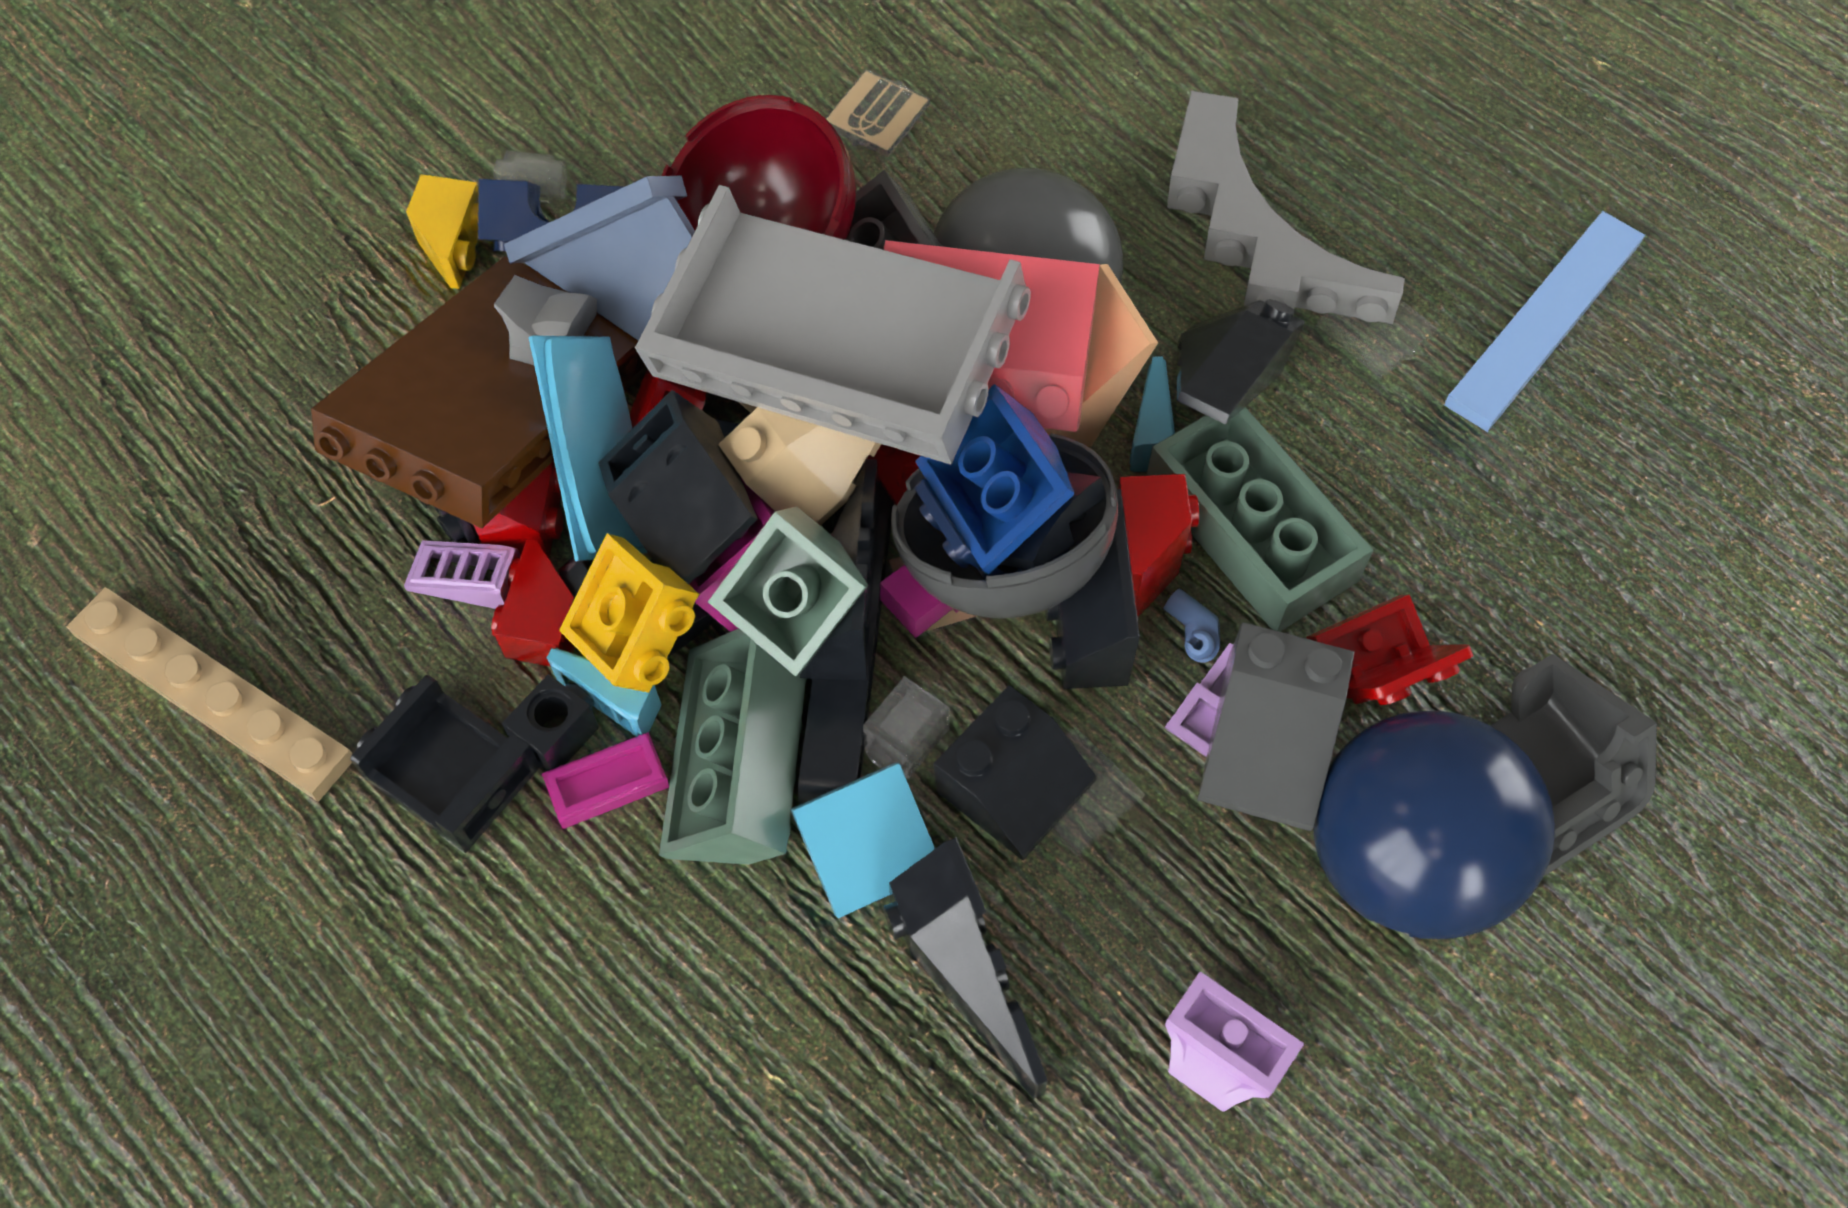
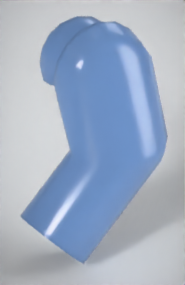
[1164,588,1220,663]

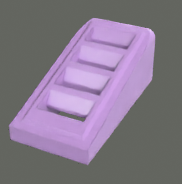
[404,540,521,609]

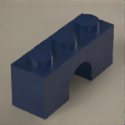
[478,179,625,252]

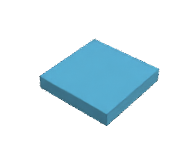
[790,762,935,918]

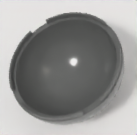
[934,167,1123,284]
[891,433,1118,619]

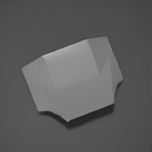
[494,275,597,365]

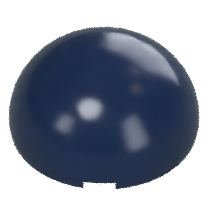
[1313,711,1555,939]

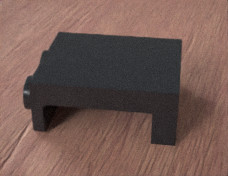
[350,675,541,854]

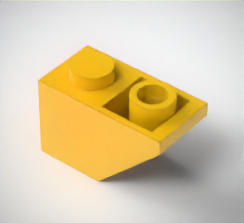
[406,174,479,289]

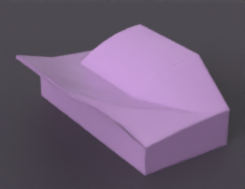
[1165,972,1304,1112]

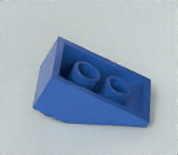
[915,384,1075,574]

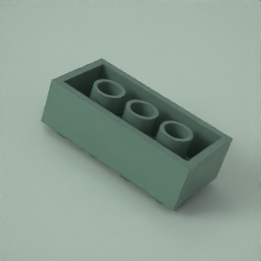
[1146,407,1373,632]

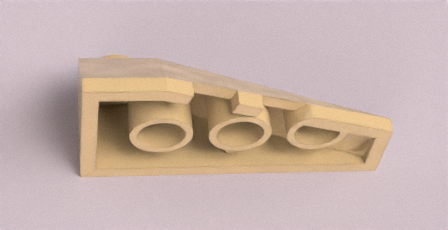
[718,407,881,526]

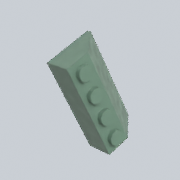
[659,629,807,865]

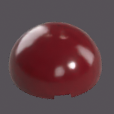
[662,95,856,240]

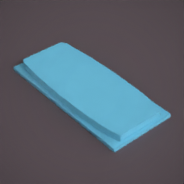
[529,335,648,561]

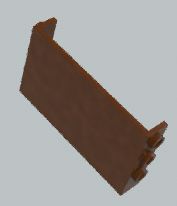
[311,256,647,529]

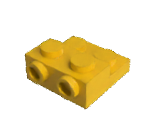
[559,533,699,693]

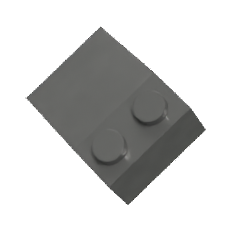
[1197,622,1354,831]

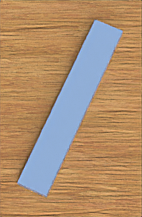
[1444,211,1645,432]

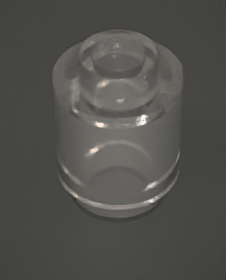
[494,150,567,203]

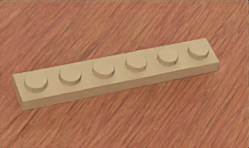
[66,587,352,802]

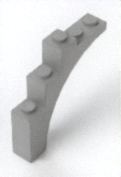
[1167,91,1405,324]

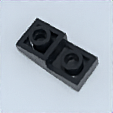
[1000,472,1106,571]

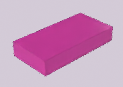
[542,732,669,829]

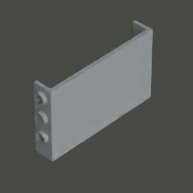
[635,185,1031,464]

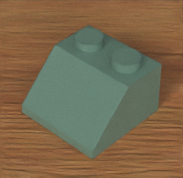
[708,507,868,676]

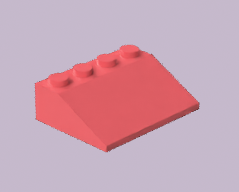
[884,240,1100,432]

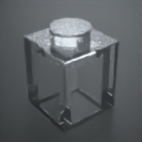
[863,676,950,779]

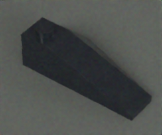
[883,838,1048,1099]

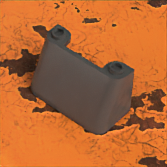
[1490,654,1657,877]

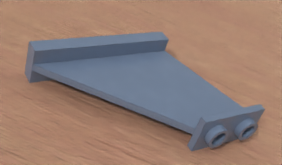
[504,176,695,341]

